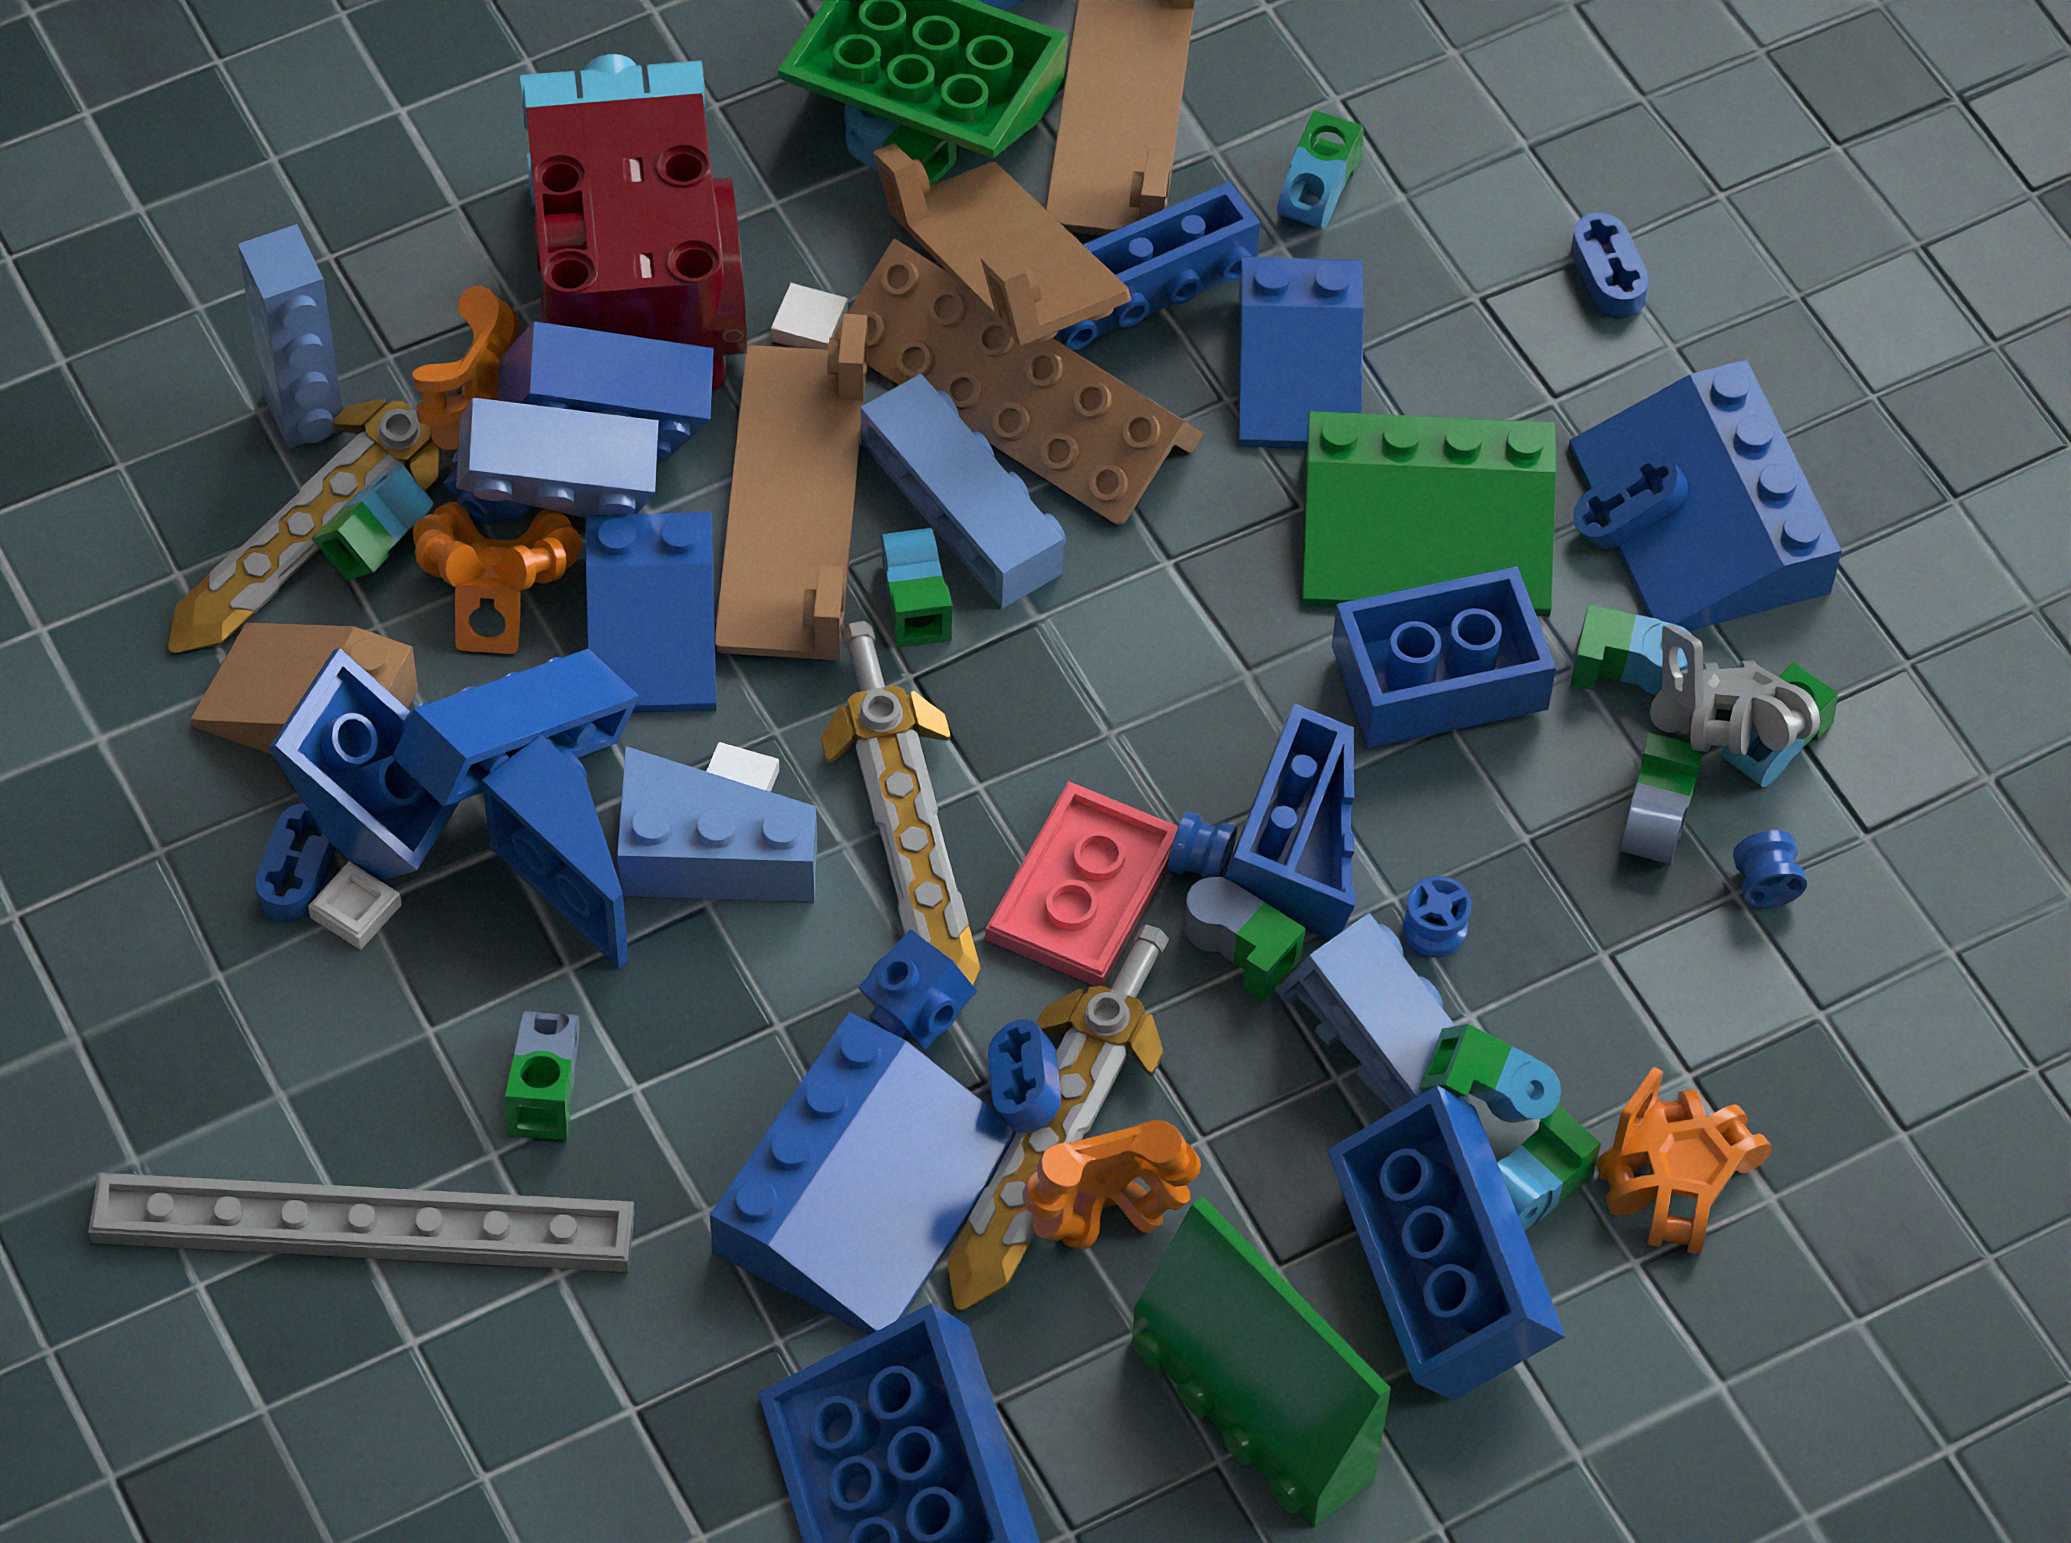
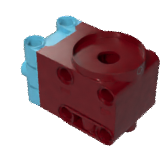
[520,54,747,393]

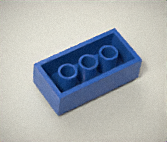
[1327,1085,1566,1400]

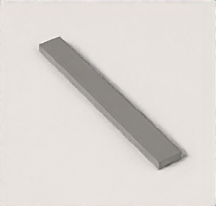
[88,1173,635,1272]

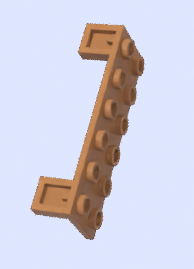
[1046,0,1196,236]
[873,143,1131,346]
[834,239,1205,525]
[715,314,868,660]

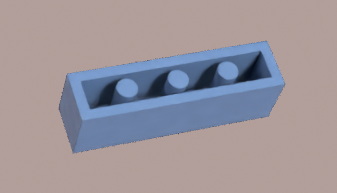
[238,224,343,449]
[860,374,1066,609]

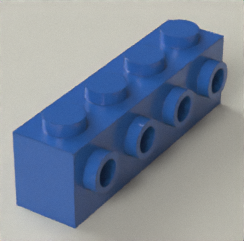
[1053,181,1260,350]
[393,649,640,807]

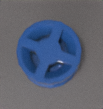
[1167,811,1237,879]
[1733,830,1807,908]
[1403,876,1472,958]

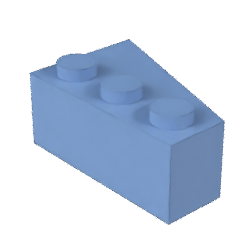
[456,398,658,518]
[617,746,817,902]
[1275,912,1455,1111]

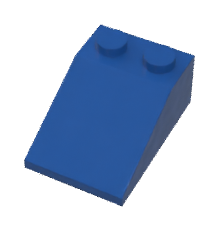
[1238,257,1364,448]
[586,512,717,713]
[269,648,460,882]
[482,735,629,969]

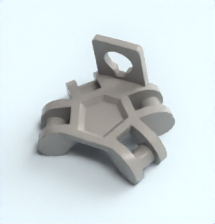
[1650,624,1820,755]

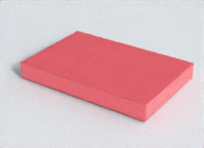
[985,781,1179,986]

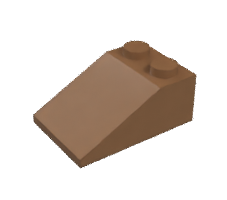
[190,622,418,755]

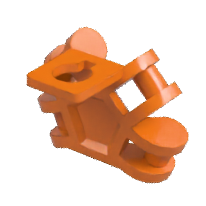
[412,286,520,450]
[413,502,582,654]
[1596,1067,1772,1255]
[1022,1120,1201,1250]

